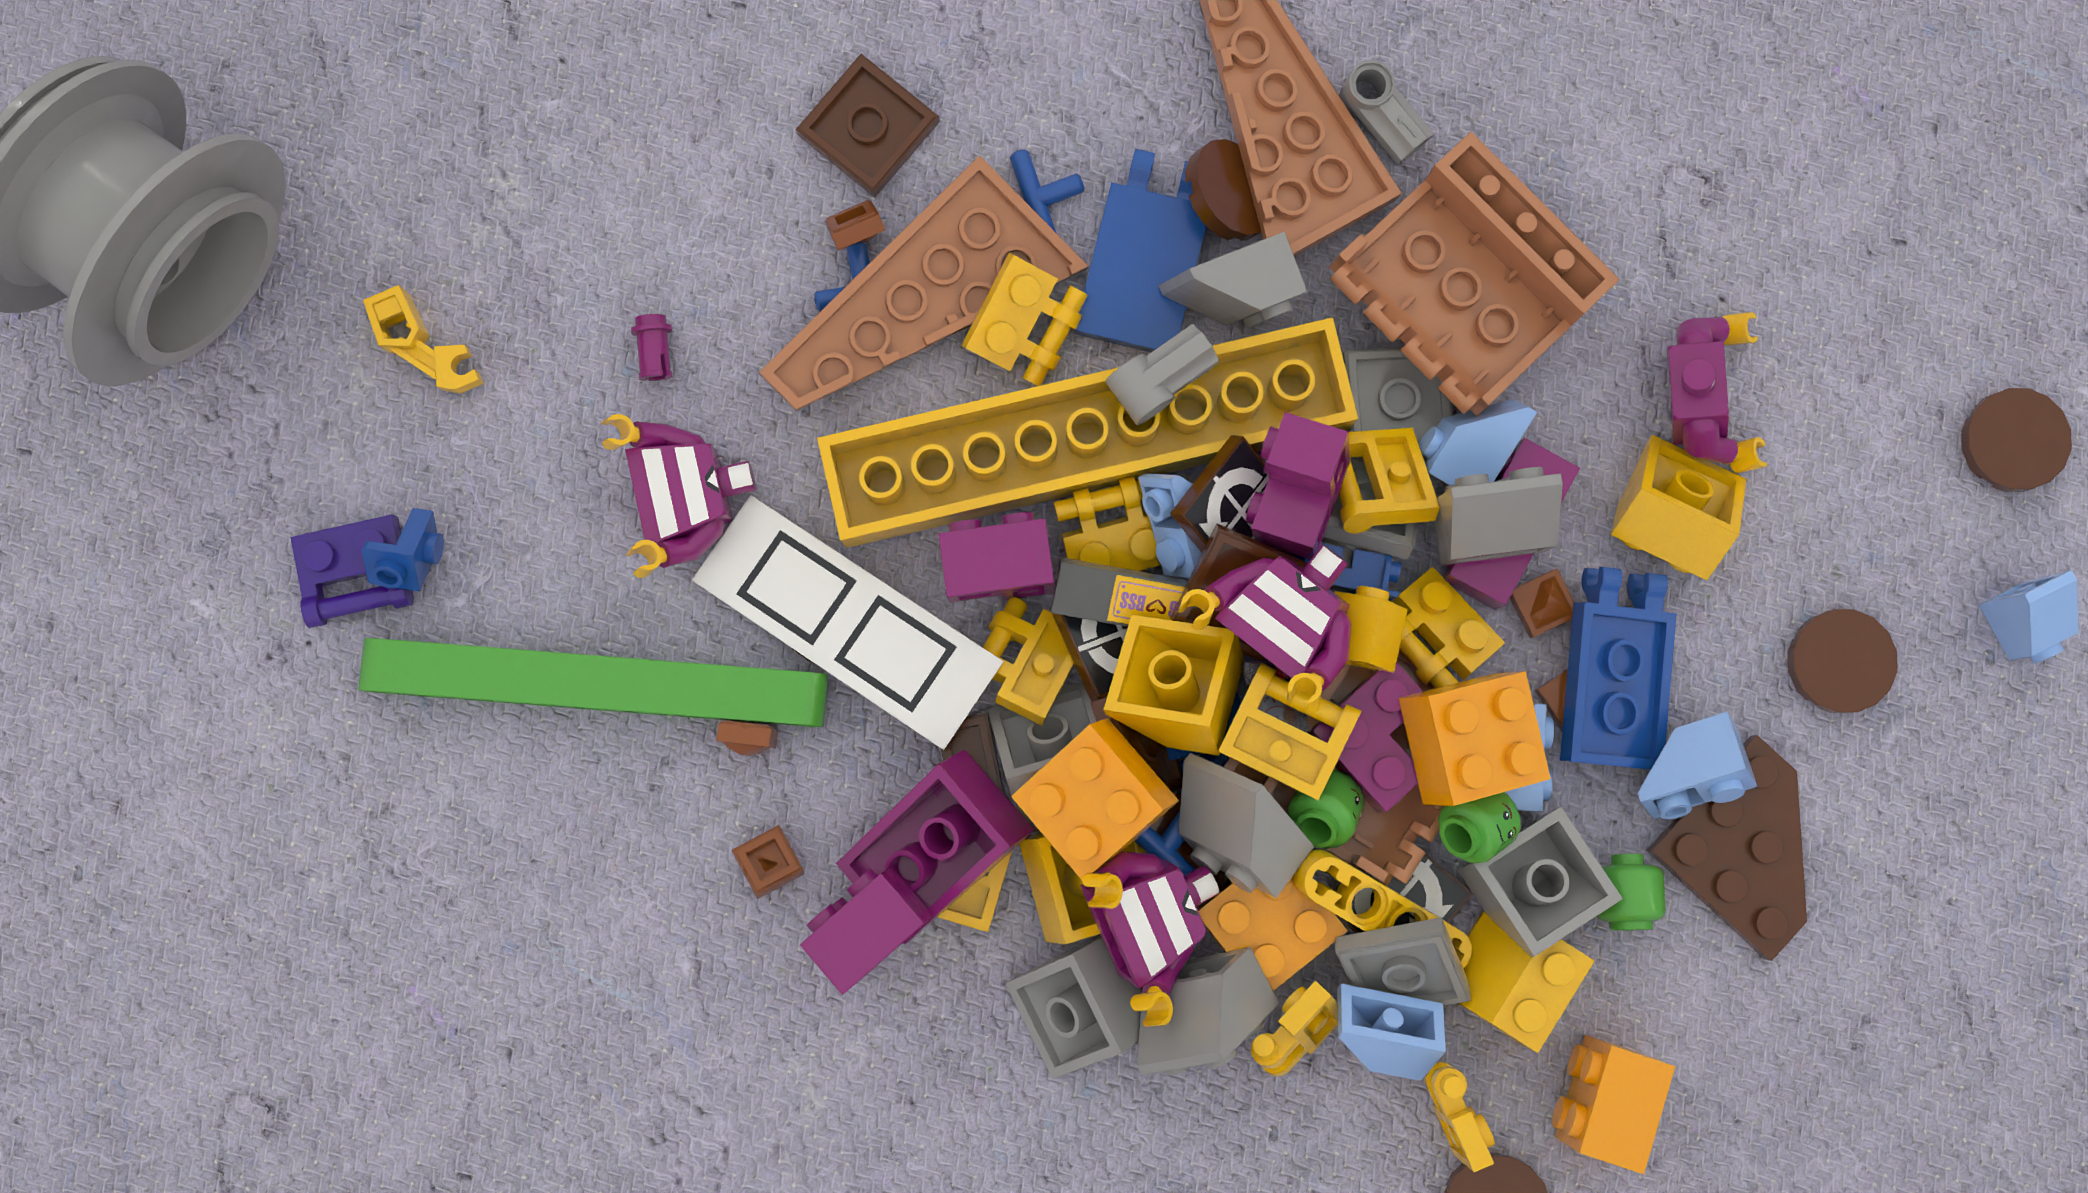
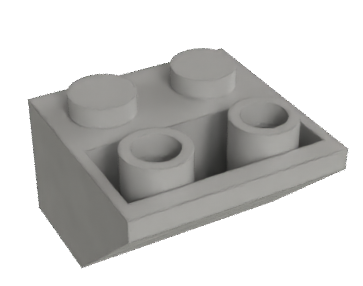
[1434,467,1563,565]
[1137,947,1279,1076]

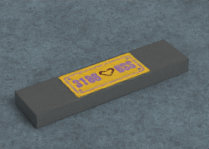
[1051,557,1188,627]

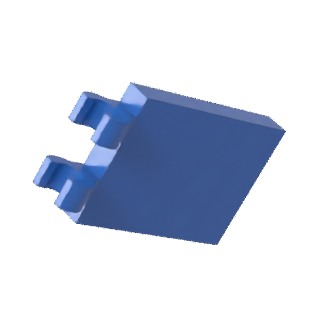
[1074,148,1206,353]
[1560,567,1677,770]

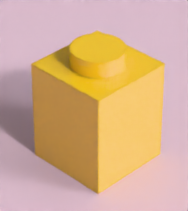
[1334,586,1408,673]

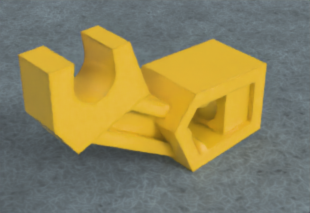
[363,285,484,394]

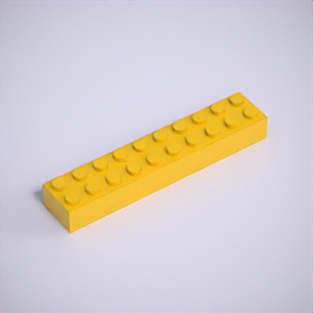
[817,317,1358,548]

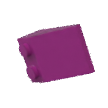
[836,749,1034,945]

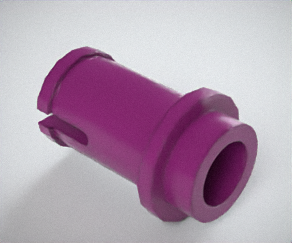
[631,314,673,381]

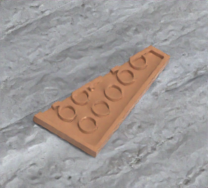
[1200,0,1402,257]
[759,155,1089,411]

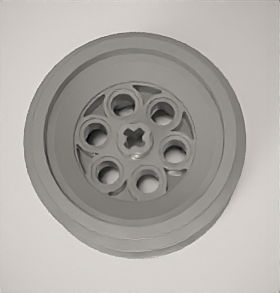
[0,56,285,386]

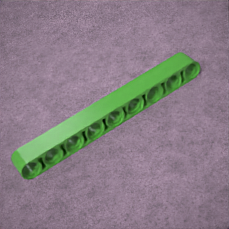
[358,638,828,727]

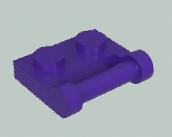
[290,514,414,628]

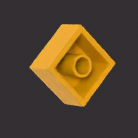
[1398,671,1551,806]
[1011,718,1179,880]
[1196,875,1348,991]
[1552,1035,1676,1174]

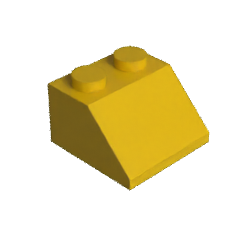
[1611,434,1747,580]
[1104,614,1244,756]
[1019,833,1147,944]
[1458,909,1594,1053]

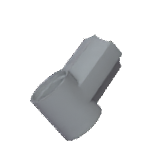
[1339,60,1434,165]
[1105,324,1219,425]

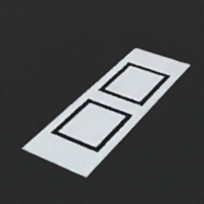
[692,495,1004,750]

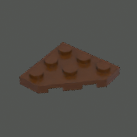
[1646,735,1807,961]

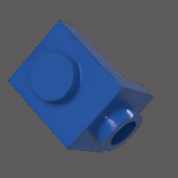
[361,508,444,592]

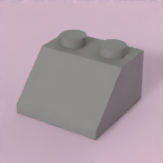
[1159,232,1308,328]
[988,682,1096,821]
[1179,753,1314,898]
[1458,807,1623,957]
[1005,936,1142,1079]

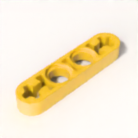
[1294,849,1472,969]

